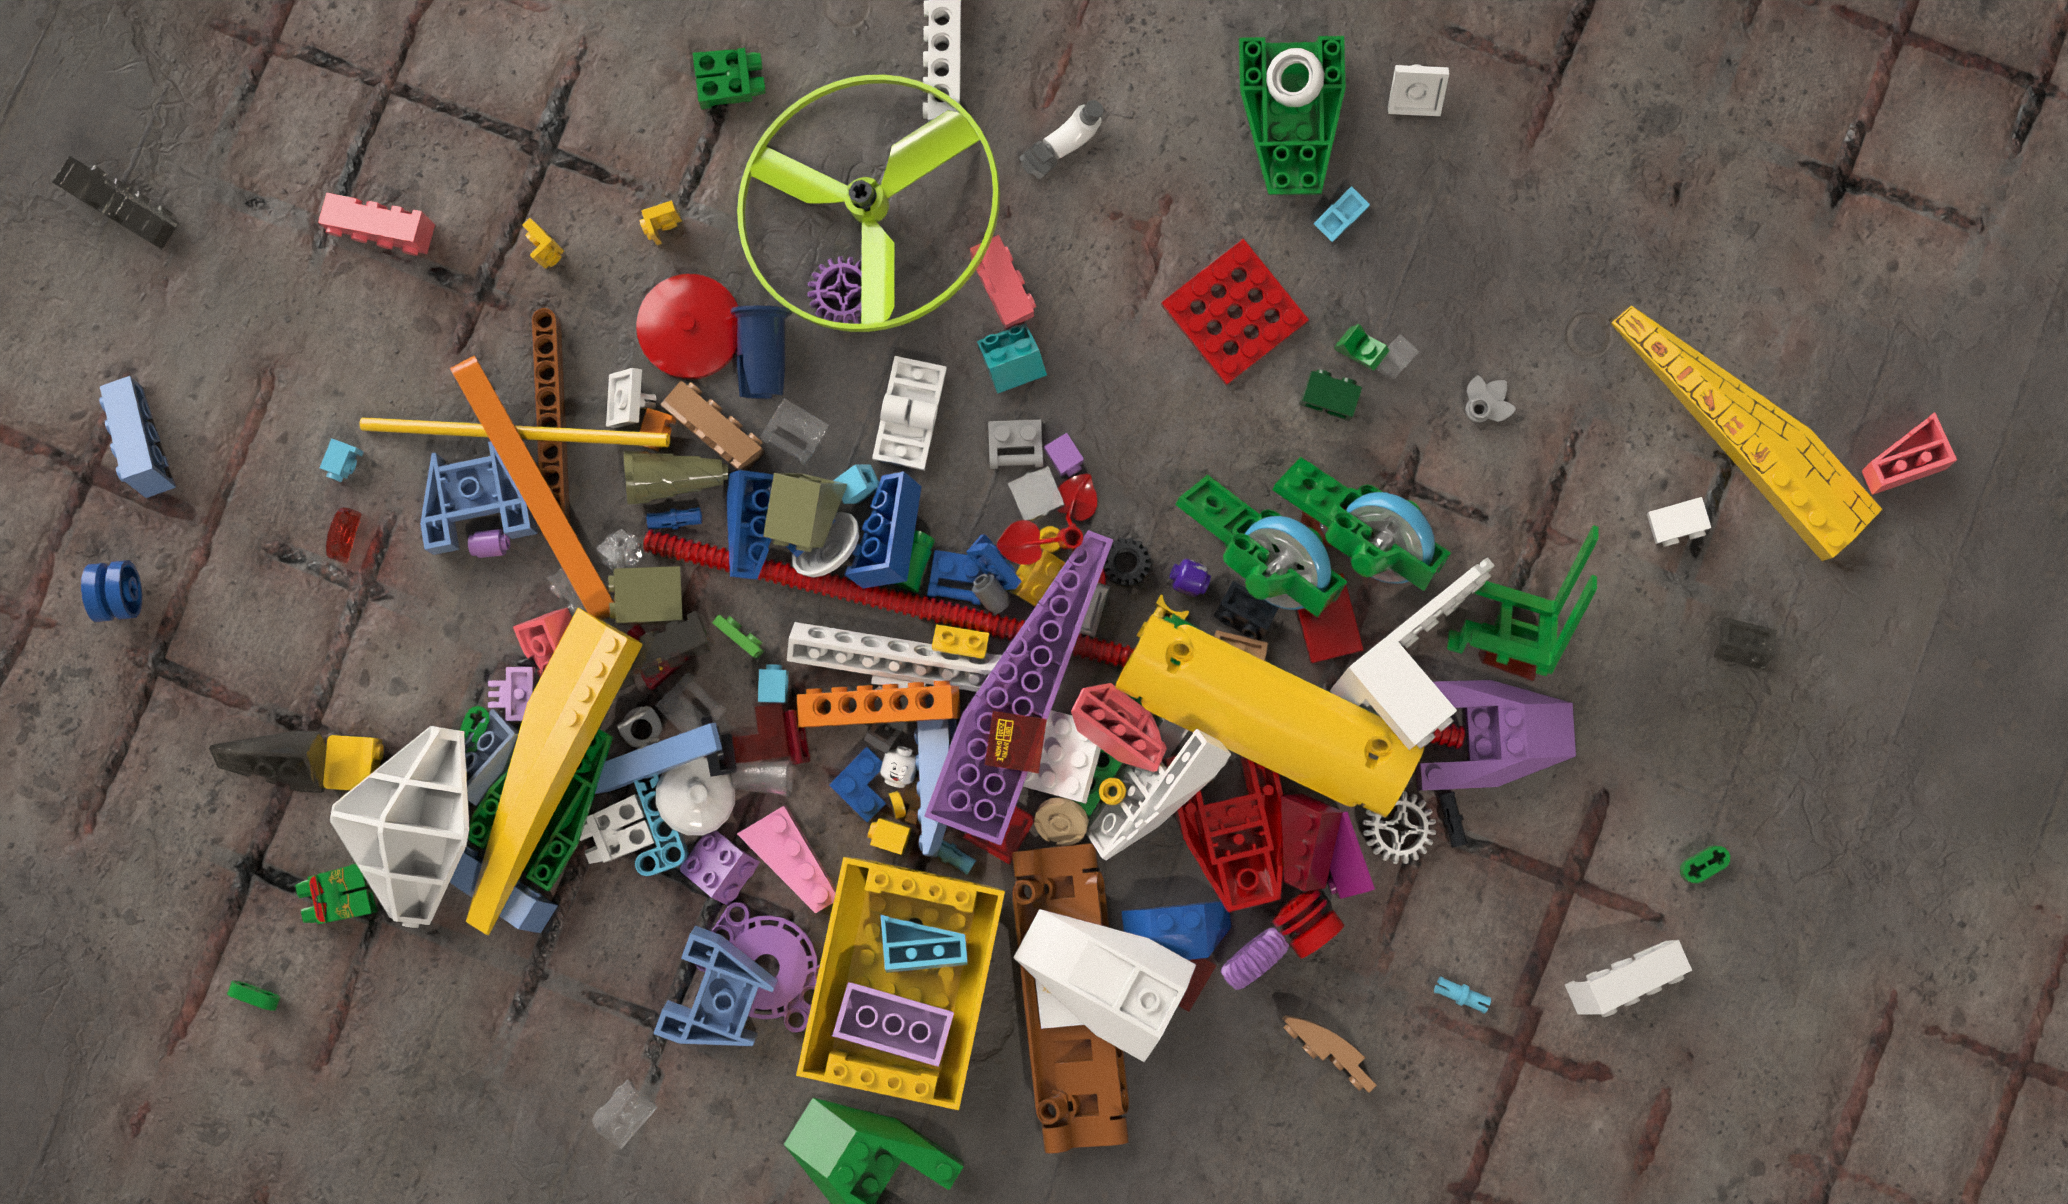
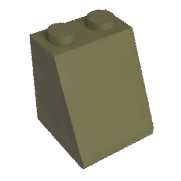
[763,473,847,552]
[608,566,682,625]

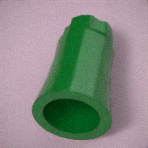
[893,530,935,593]

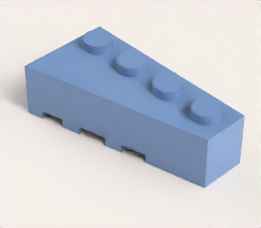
[450,845,558,933]

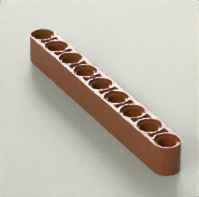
[532,308,571,539]

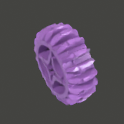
[807,256,862,324]
[1221,928,1289,990]

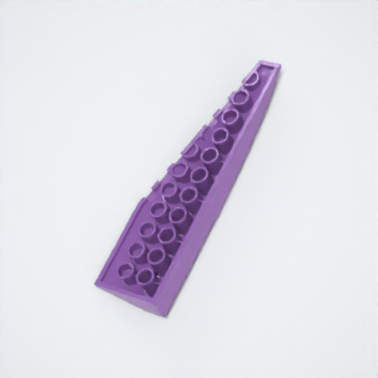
[924,530,1113,845]

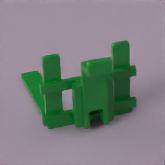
[1447,525,1599,676]

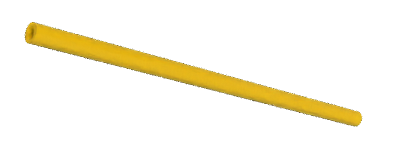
[360,417,670,447]

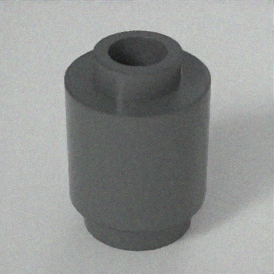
[972,574,1010,614]

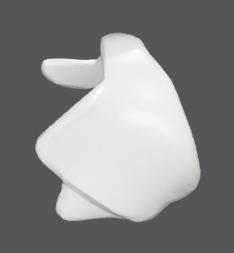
[618,706,662,750]

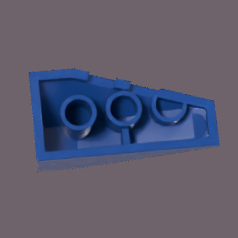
[727,470,774,580]

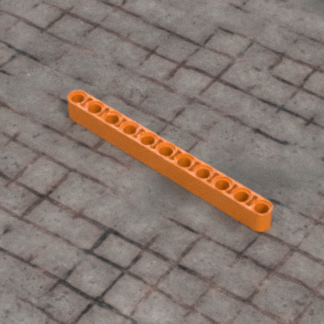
[450,355,614,621]

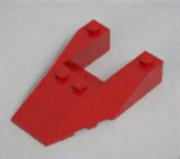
[1162,754,1283,912]

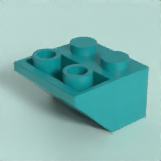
[977,323,1047,394]

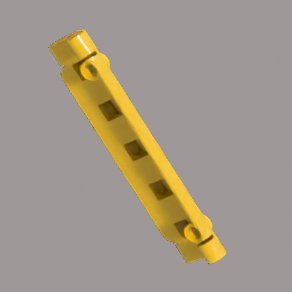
[1115,614,1425,817]

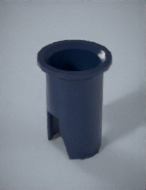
[731,305,792,399]

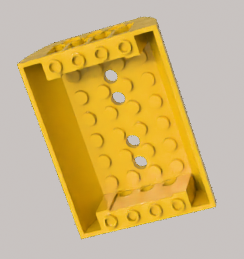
[796,857,1005,1110]

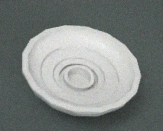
[792,512,859,578]
[656,757,735,835]

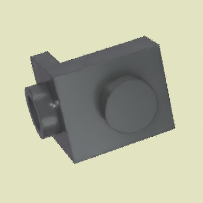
[864,722,906,754]

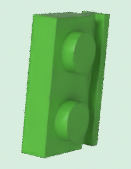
[712,615,764,659]

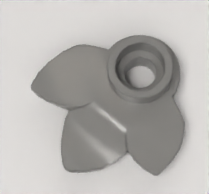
[1465,375,1516,423]

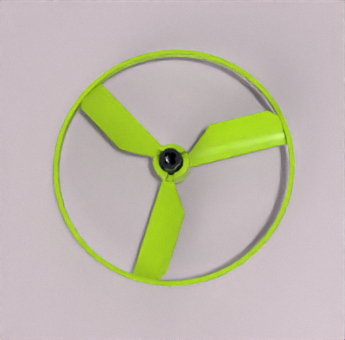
[737,75,1000,332]

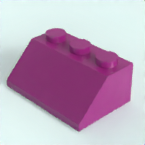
[1327,811,1375,899]

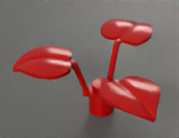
[996,474,1105,585]

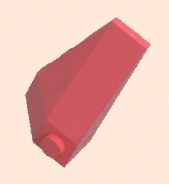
[513,608,573,678]

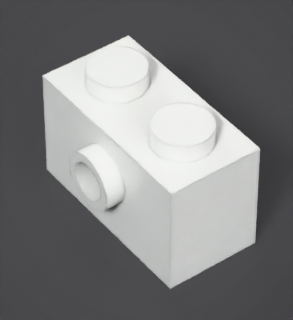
[1647,497,1711,547]

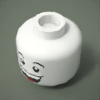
[880,746,917,788]

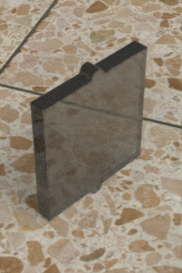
[1008,466,1066,521]

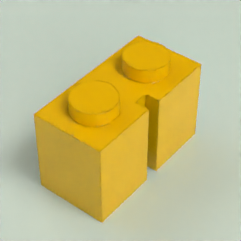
[867,818,912,855]

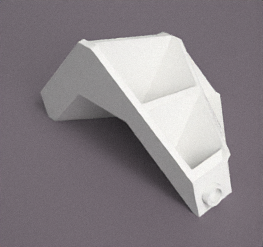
[330,726,469,928]

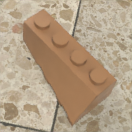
[660,381,765,471]

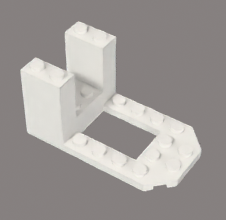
[1330,557,1495,750]

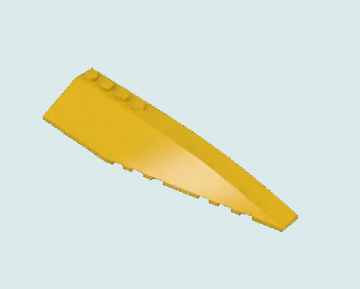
[466,608,643,935]

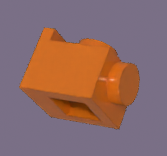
[640,408,676,452]

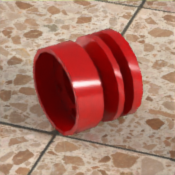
[1272,890,1345,959]

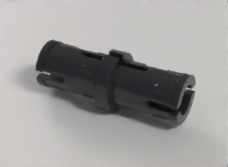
[1438,791,1468,848]

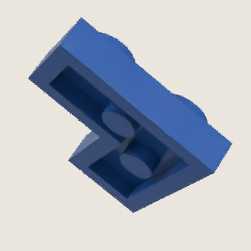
[829,747,886,823]

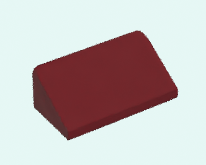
[783,710,811,765]

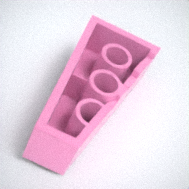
[737,806,836,913]

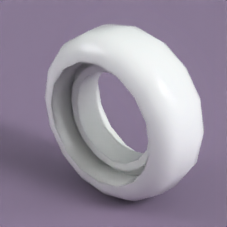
[1266,48,1324,107]

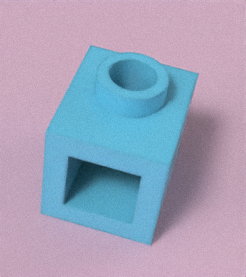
[833,464,879,504]

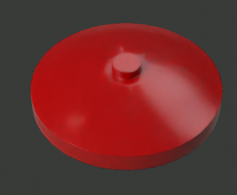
[636,274,739,380]

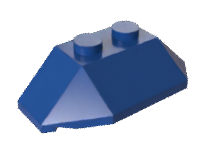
[1121,901,1231,960]

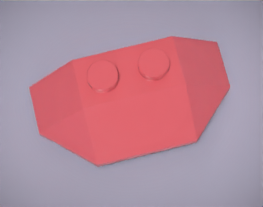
[1071,683,1167,772]

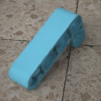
[634,774,689,876]

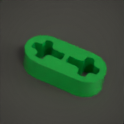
[459,706,490,754]
[1680,846,1730,883]
[227,980,281,1011]

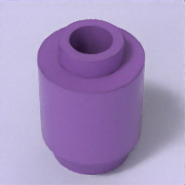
[468,529,510,558]

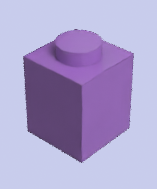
[1044,433,1084,477]

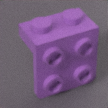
[680,830,760,906]

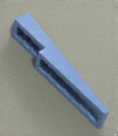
[595,723,722,794]

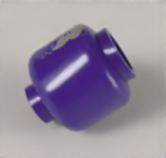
[1169,559,1211,598]

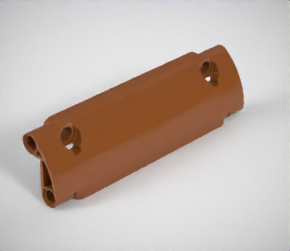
[1012,843,1129,1153]

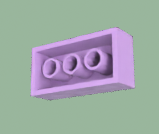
[833,982,954,1067]

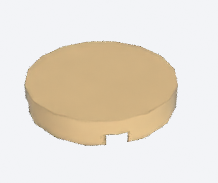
[1034,797,1089,846]

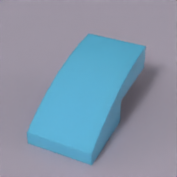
[1314,186,1370,242]

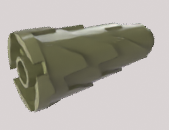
[624,451,728,505]

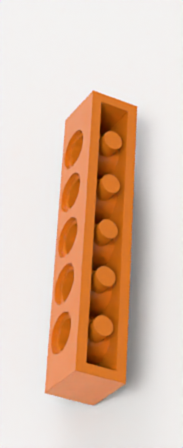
[797,681,960,727]

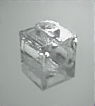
[1377,334,1419,379]

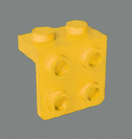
[323,735,384,790]

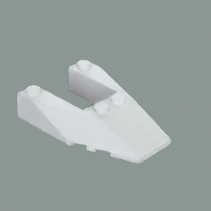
[1086,713,1231,860]

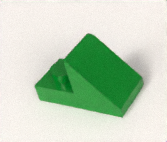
[1334,324,1390,371]

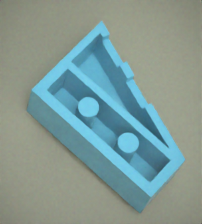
[881,915,968,973]

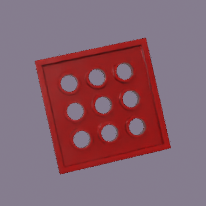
[1161,239,1309,386]

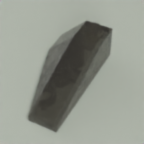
[209,731,326,793]

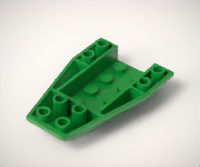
[1239,36,1346,195]
[468,728,613,891]

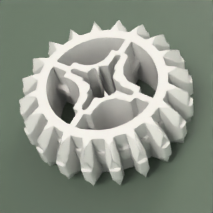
[1363,791,1436,864]

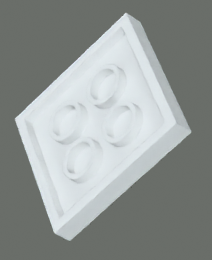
[1023,710,1101,803]

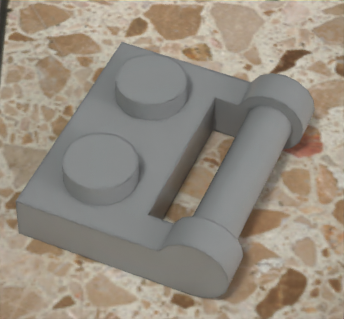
[988,419,1043,469]

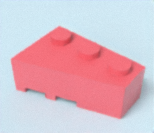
[970,235,1036,330]

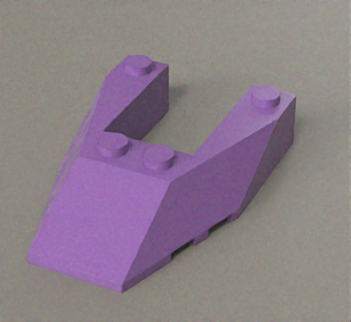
[1416,680,1576,791]

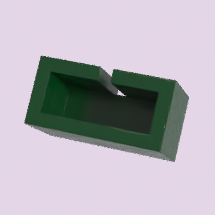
[1299,369,1362,421]

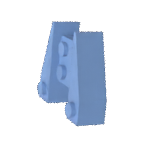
[420,441,538,555]
[654,926,778,1046]

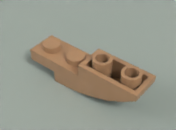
[1282,1015,1377,1093]

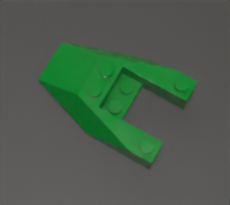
[784,1097,964,1204]

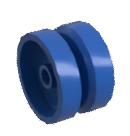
[81,560,142,622]

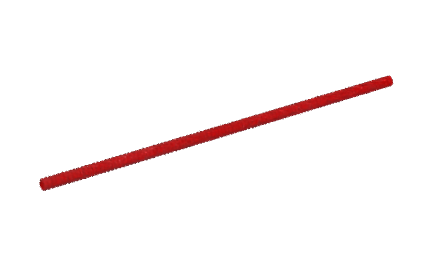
[643,529,1465,749]

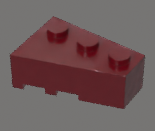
[1281,794,1343,891]

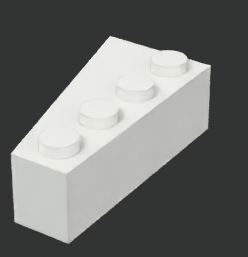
[1565,940,1692,1017]

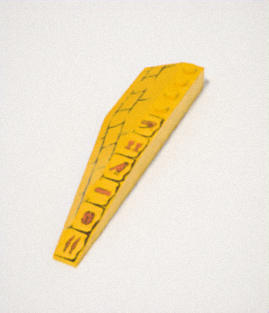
[1611,306,1882,561]

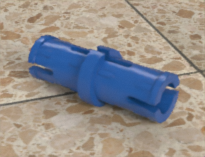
[646,507,702,530]

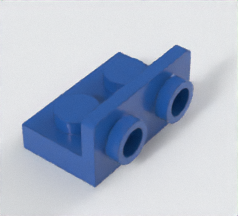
[966,534,1022,590]

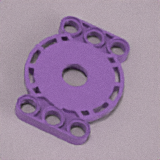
[695,902,820,1032]

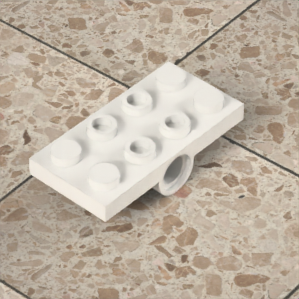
[872,356,947,471]

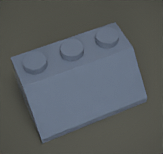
[465,708,519,807]

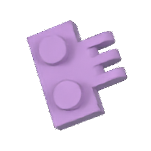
[488,667,535,721]

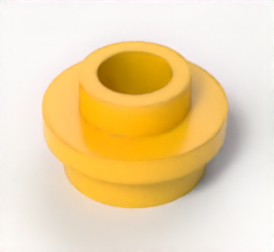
[1099,778,1126,805]

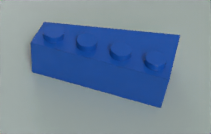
[845,472,922,588]

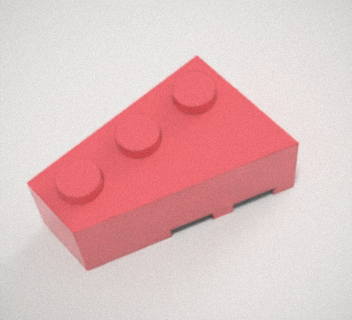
[1862,412,1957,495]

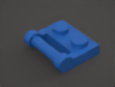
[927,550,984,605]

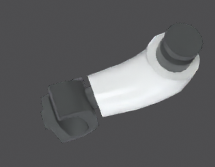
[1020,100,1104,179]

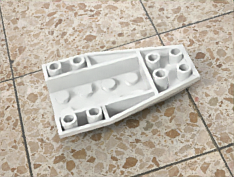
[1013,909,1196,1062]

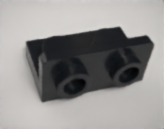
[1213,581,1279,641]
[701,716,737,777]

